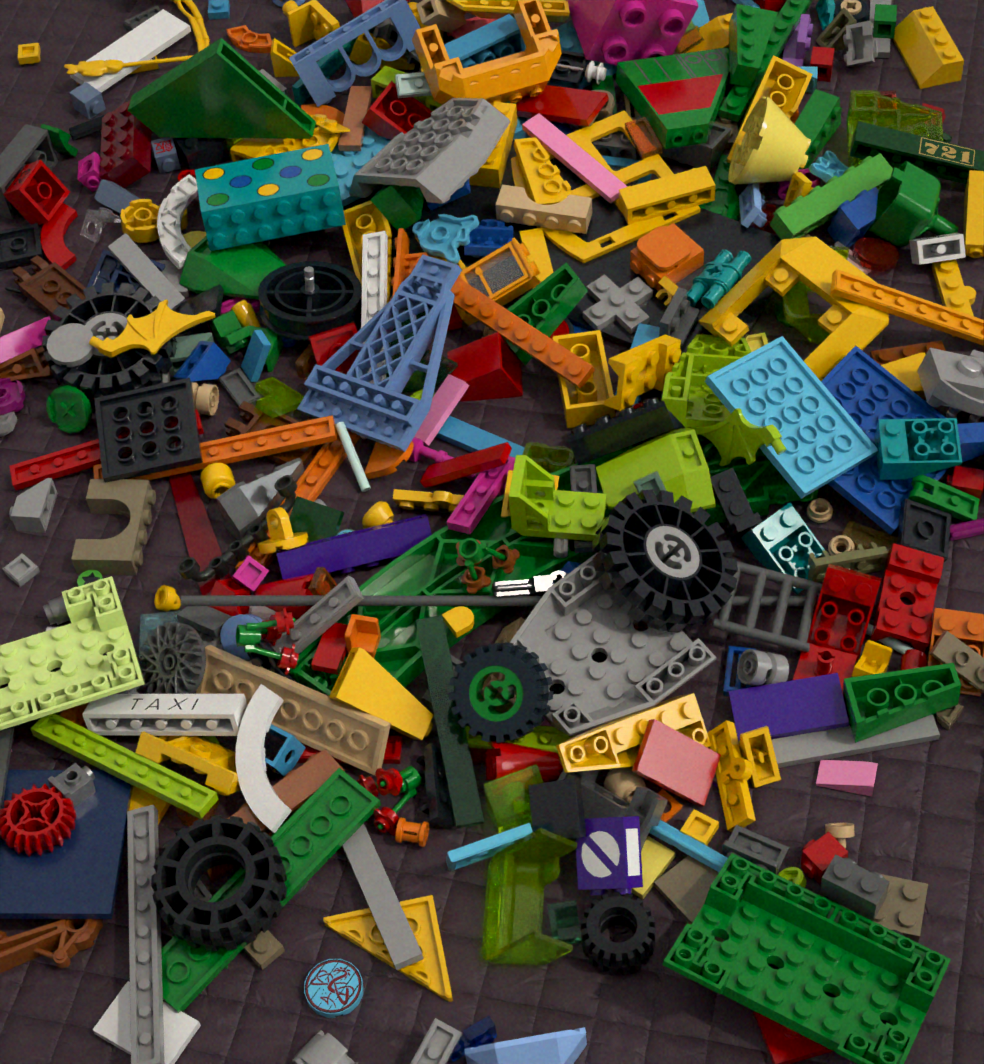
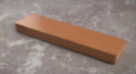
[338,86,372,151]

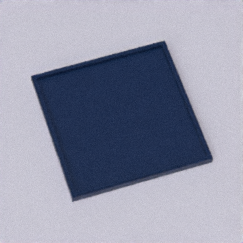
[0,770,133,919]

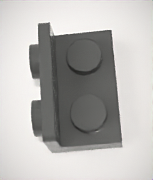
[659,287,699,347]

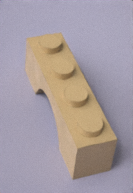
[496,184,592,234]

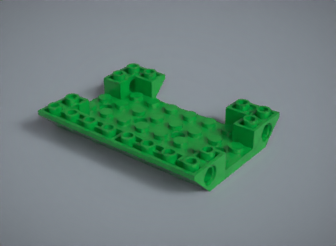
[662,853,951,1064]

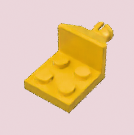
[282,0,340,47]

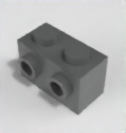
[820,854,890,921]

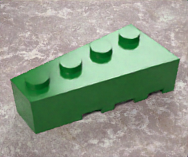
[729,4,778,87]
[795,89,842,170]
[370,185,425,231]
[504,262,588,366]
[843,663,961,743]

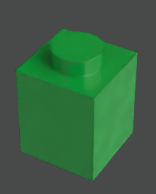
[873,4,897,39]

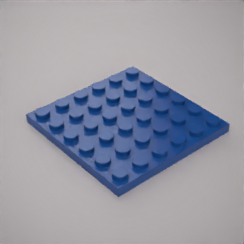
[821,346,949,535]

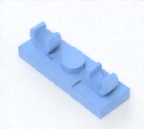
[739,183,767,228]

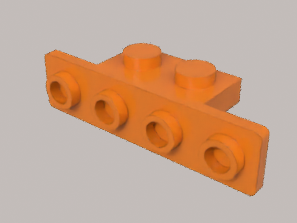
[389,228,430,301]

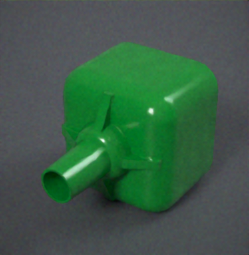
[867,161,959,247]

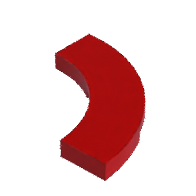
[41,203,78,270]

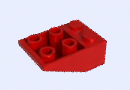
[807,564,882,659]

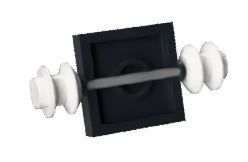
[547,50,607,89]

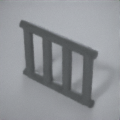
[712,561,823,653]

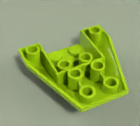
[596,427,716,512]

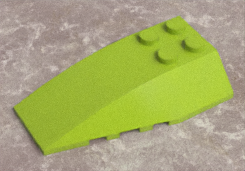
[662,334,751,428]

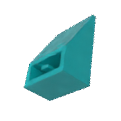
[875,418,962,480]
[741,502,824,595]

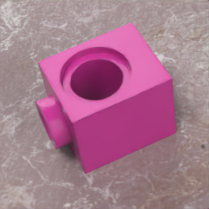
[77,151,102,192]
[232,555,269,594]

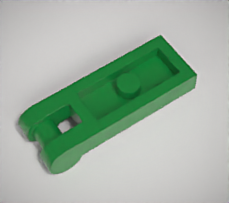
[908,475,980,522]

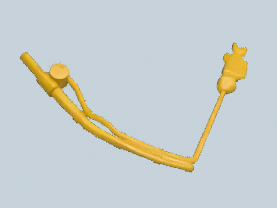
[63,0,210,77]

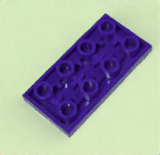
[729,673,849,742]

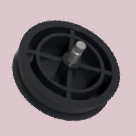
[258,261,362,341]

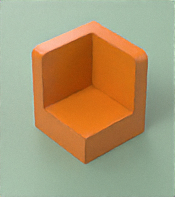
[345,614,381,658]

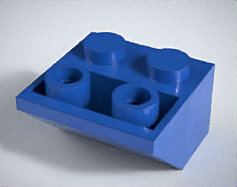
[827,187,879,248]

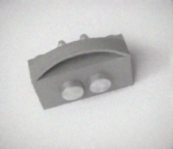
[917,348,984,423]

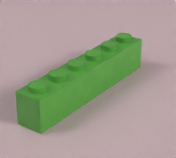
[769,153,893,240]

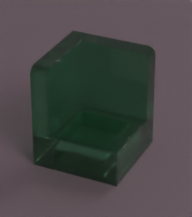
[547,900,582,947]

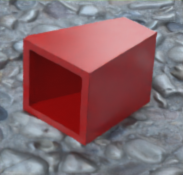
[446,332,523,402]

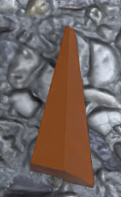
[0,346,53,381]

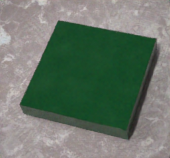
[289,496,345,542]

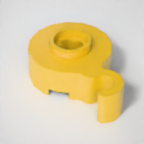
[120,199,188,243]

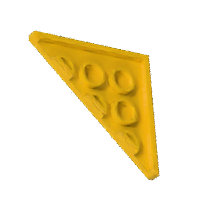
[323,895,453,1002]

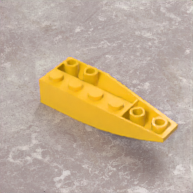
[556,693,711,773]

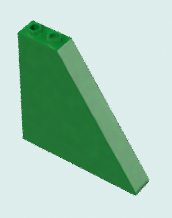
[127,38,316,139]

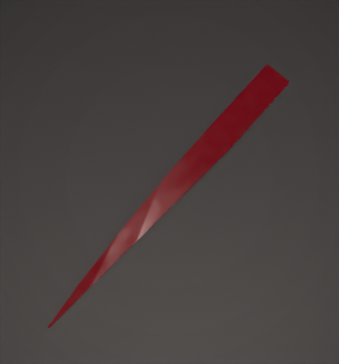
[144,384,231,595]

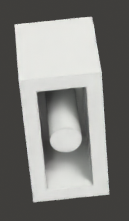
[909,233,966,265]

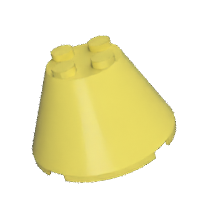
[728,96,811,185]

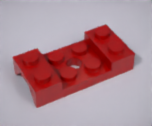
[871,543,944,652]

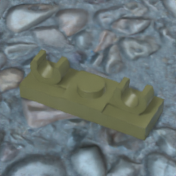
[808,542,889,582]

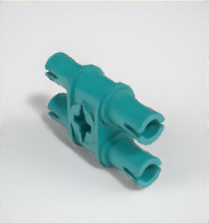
[687,249,752,309]

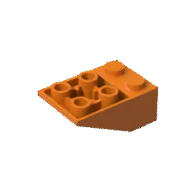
[927,608,984,696]

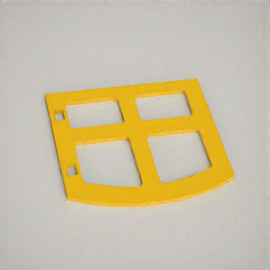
[511,110,701,263]

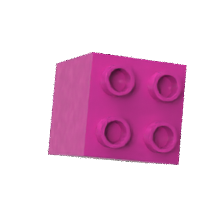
[566,0,699,65]

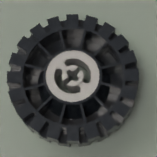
[42,282,177,402]
[592,489,738,633]

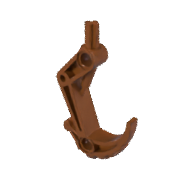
[0,919,103,973]

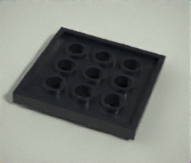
[94,378,203,483]

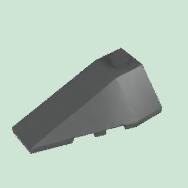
[216,458,305,540]

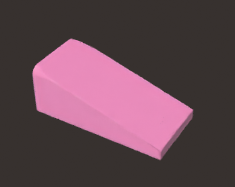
[816,760,878,797]

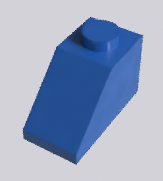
[174,341,231,382]

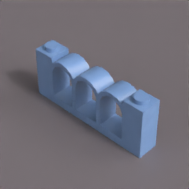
[289,0,420,107]

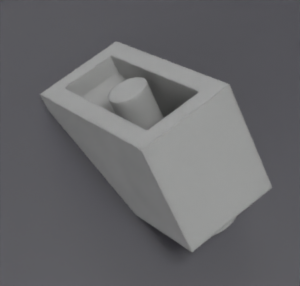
[9,478,58,533]

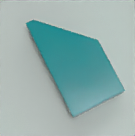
[816,0,835,31]

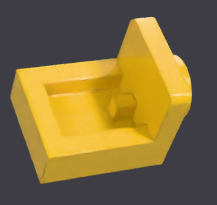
[852,640,893,677]

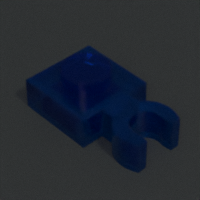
[450,1015,497,1062]

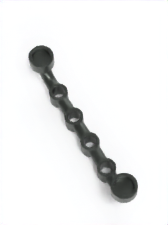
[177,475,297,582]

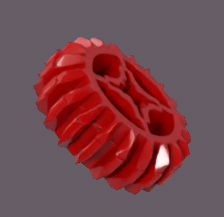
[0,783,77,857]

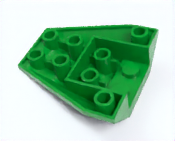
[179,235,286,299]

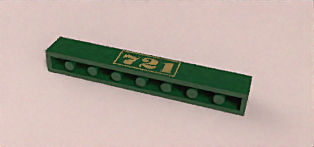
[849,121,984,184]

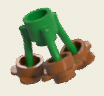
[456,538,520,594]

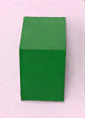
[247,326,284,373]

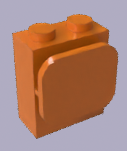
[630,223,704,291]

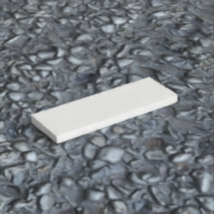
[70,9,191,93]

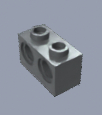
[593,131,640,160]

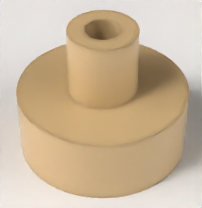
[825,823,855,848]

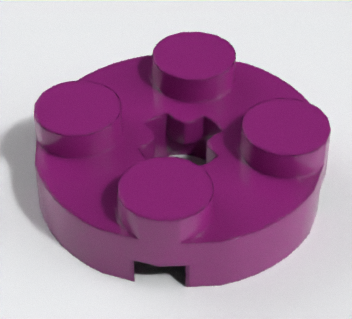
[0,378,26,415]

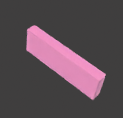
[414,374,469,446]

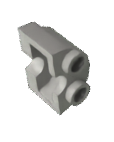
[843,20,878,67]
[292,1030,358,1064]

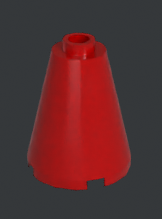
[253,573,328,620]
[486,740,564,796]

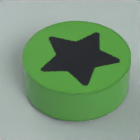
[77,570,103,586]

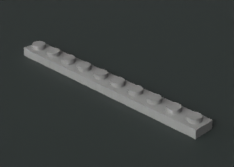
[127,804,165,1064]

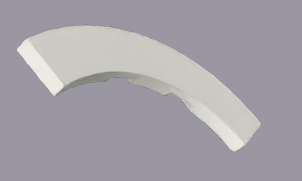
[157,174,198,269]
[235,684,292,833]

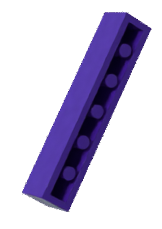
[276,514,432,579]

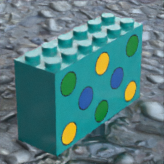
[195,144,346,251]

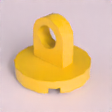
[258,507,309,554]

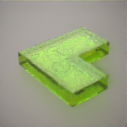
[255,377,304,418]

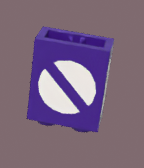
[575,816,643,895]

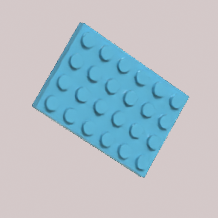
[705,336,878,499]

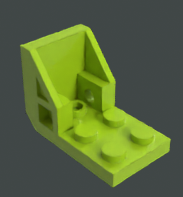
[509,455,607,541]

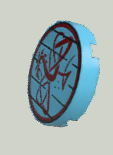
[304,959,363,1018]

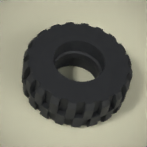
[151,815,287,952]

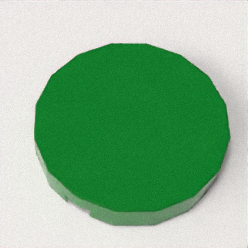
[46,385,92,433]

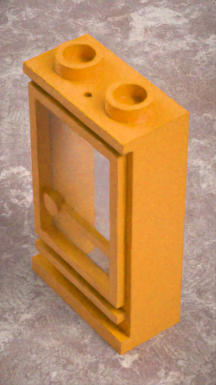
[455,237,541,326]

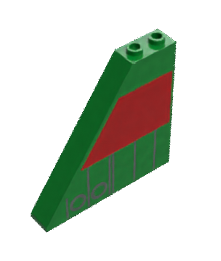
[615,47,730,149]

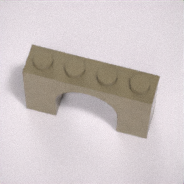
[71,479,156,575]

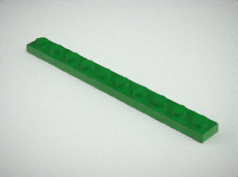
[718,0,813,122]

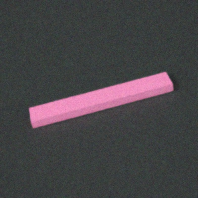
[522,113,628,204]

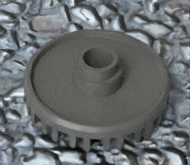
[140,622,206,694]

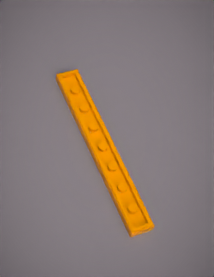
[831,269,984,346]

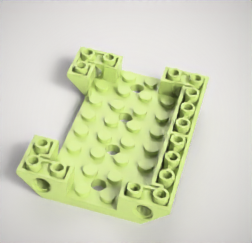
[0,576,145,731]

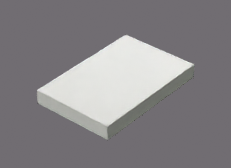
[92,981,201,1064]

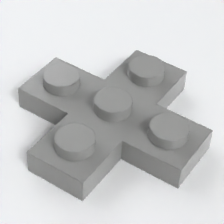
[583,275,653,335]

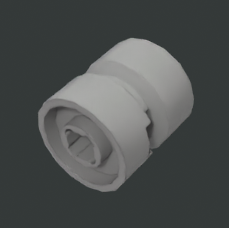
[737,649,789,686]

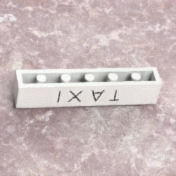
[82,694,248,736]

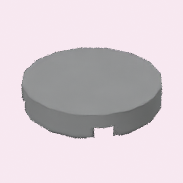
[46,323,94,367]

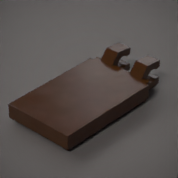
[12,255,86,320]
[225,401,322,467]

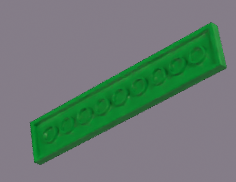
[162,768,381,1013]

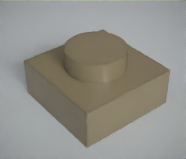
[243,930,285,970]

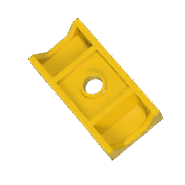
[604,335,681,411]
[135,732,241,796]

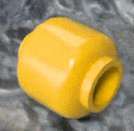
[200,463,236,499]

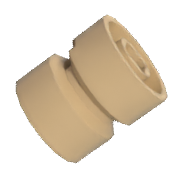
[192,382,219,416]

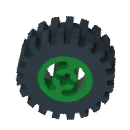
[449,642,554,743]

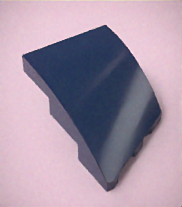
[87,249,166,294]

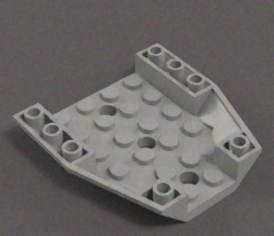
[349,98,510,204]
[510,553,717,736]

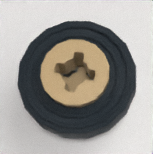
[833,0,870,23]

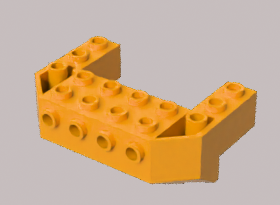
[412,0,562,105]

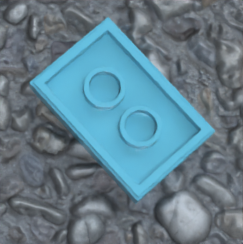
[446,823,533,871]

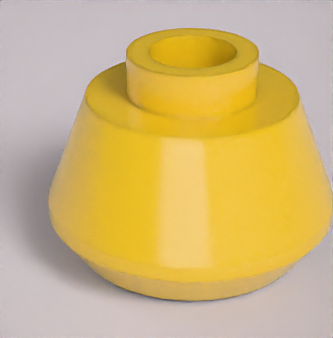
[362,501,394,529]

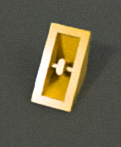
[270,38,299,77]
[739,726,781,788]

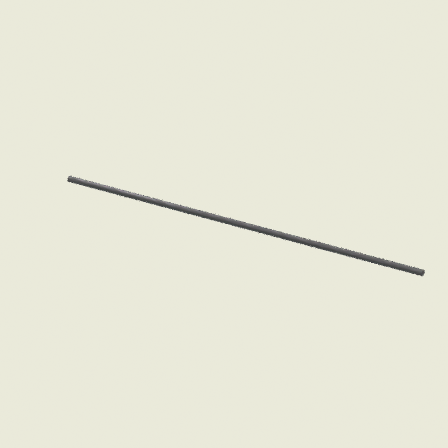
[181,595,876,607]

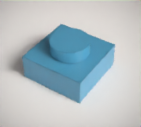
[208,0,230,20]

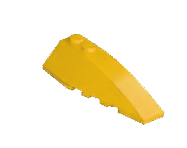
[726,55,813,163]
[342,200,392,303]

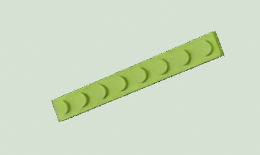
[31,713,218,819]

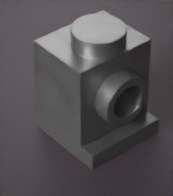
[48,763,96,807]

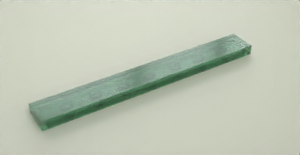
[416,616,484,829]

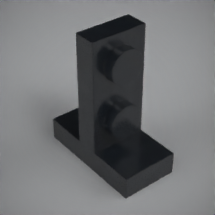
[710,468,762,538]

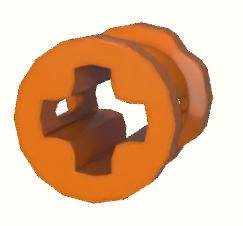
[395,817,429,847]

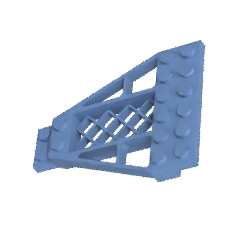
[297,255,462,452]

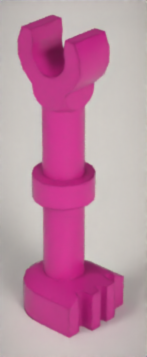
[408,437,477,480]

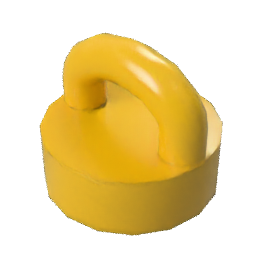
[154,585,181,612]

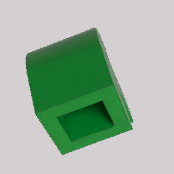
[208,310,251,354]

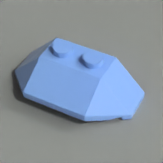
[464,1027,587,1064]

